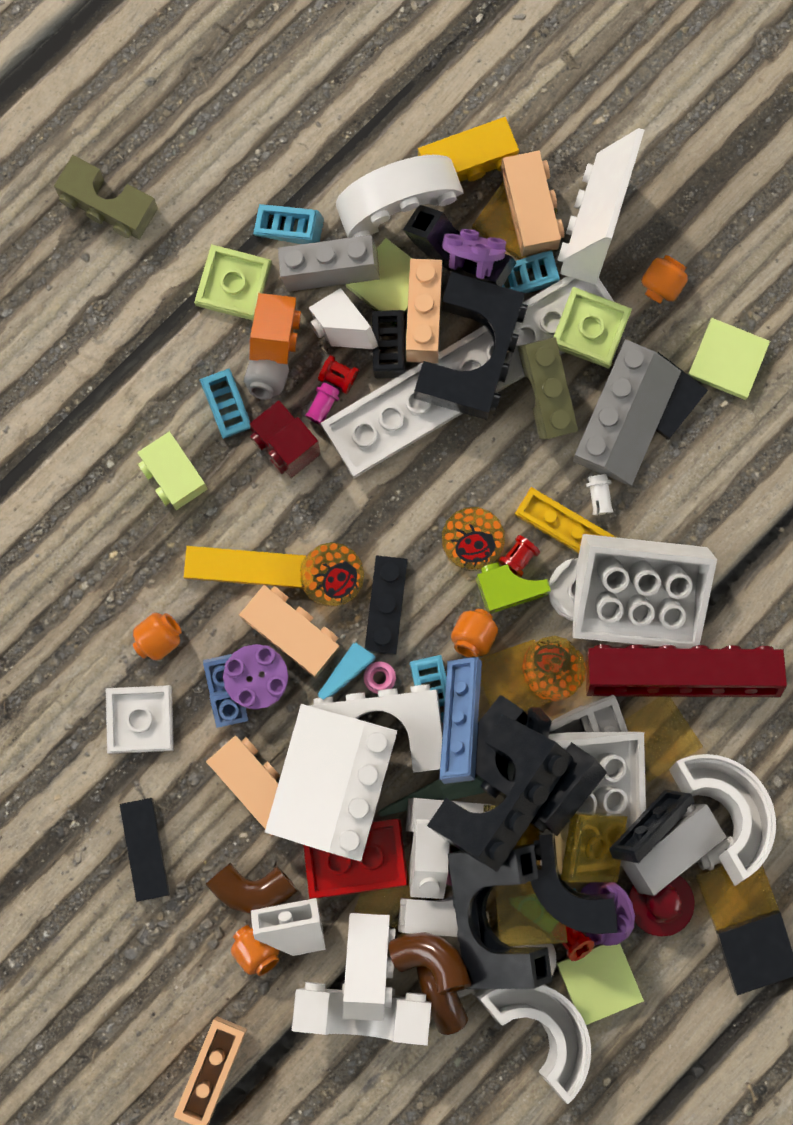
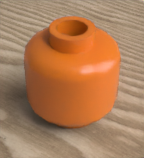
[641,255,688,304]
[451,609,498,658]
[133,612,182,661]
[231,925,280,976]

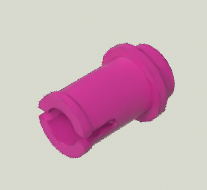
[305,383,340,425]

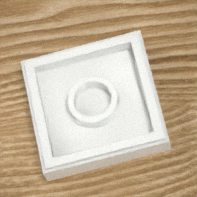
[106,685,174,754]

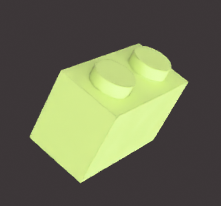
[137,431,208,510]

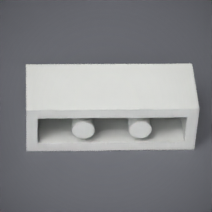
[343,913,395,1021]

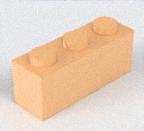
[501,150,564,257]
[406,259,442,363]
[239,585,340,679]
[206,735,280,836]
[174,1016,247,1125]

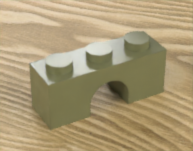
[54,155,158,240]
[517,337,578,439]

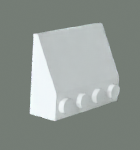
[558,128,645,285]
[572,534,717,649]
[265,704,398,861]
[539,732,646,874]

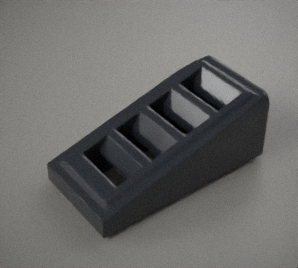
[372,310,406,379]

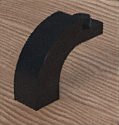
[403,205,516,286]
[531,830,618,934]

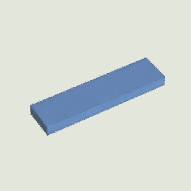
[439,657,482,784]

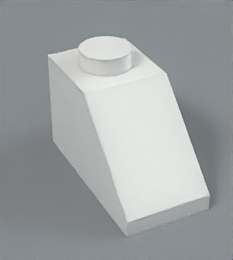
[309,288,378,349]
[408,819,449,899]
[251,898,326,956]

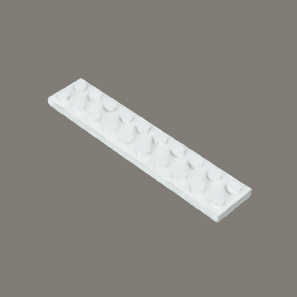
[321,276,614,478]

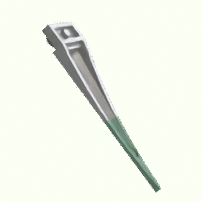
[377,695,628,816]

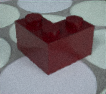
[249,400,321,478]

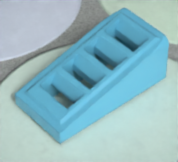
[253,204,324,244]
[502,250,560,294]
[199,368,251,439]
[318,642,376,700]
[409,655,446,723]

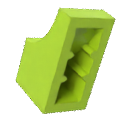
[476,562,551,614]

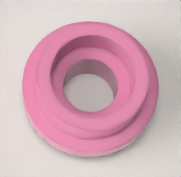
[364,662,396,694]

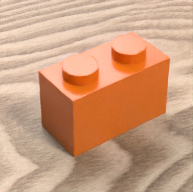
[249,293,301,364]

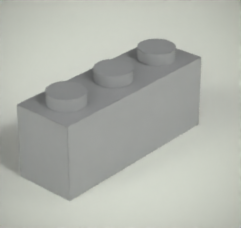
[278,235,380,292]
[618,804,726,896]

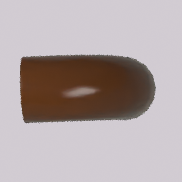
[205,862,298,914]
[389,932,471,995]
[416,966,468,1035]

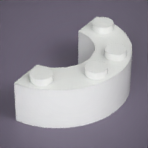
[336,155,464,238]
[669,754,776,886]
[292,982,431,1046]
[474,985,591,1104]

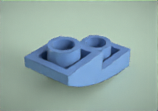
[203,654,248,728]

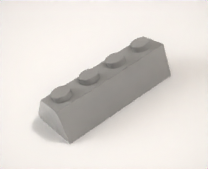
[573,339,681,486]

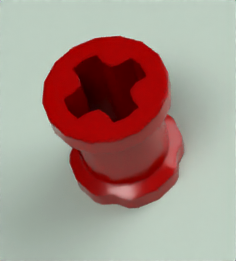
[318,355,359,394]
[498,535,540,577]
[551,922,594,961]

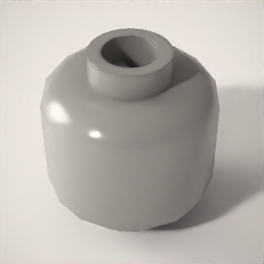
[244,360,289,400]

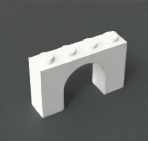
[309,684,443,773]
[398,798,492,937]

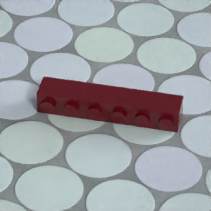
[585,644,787,698]

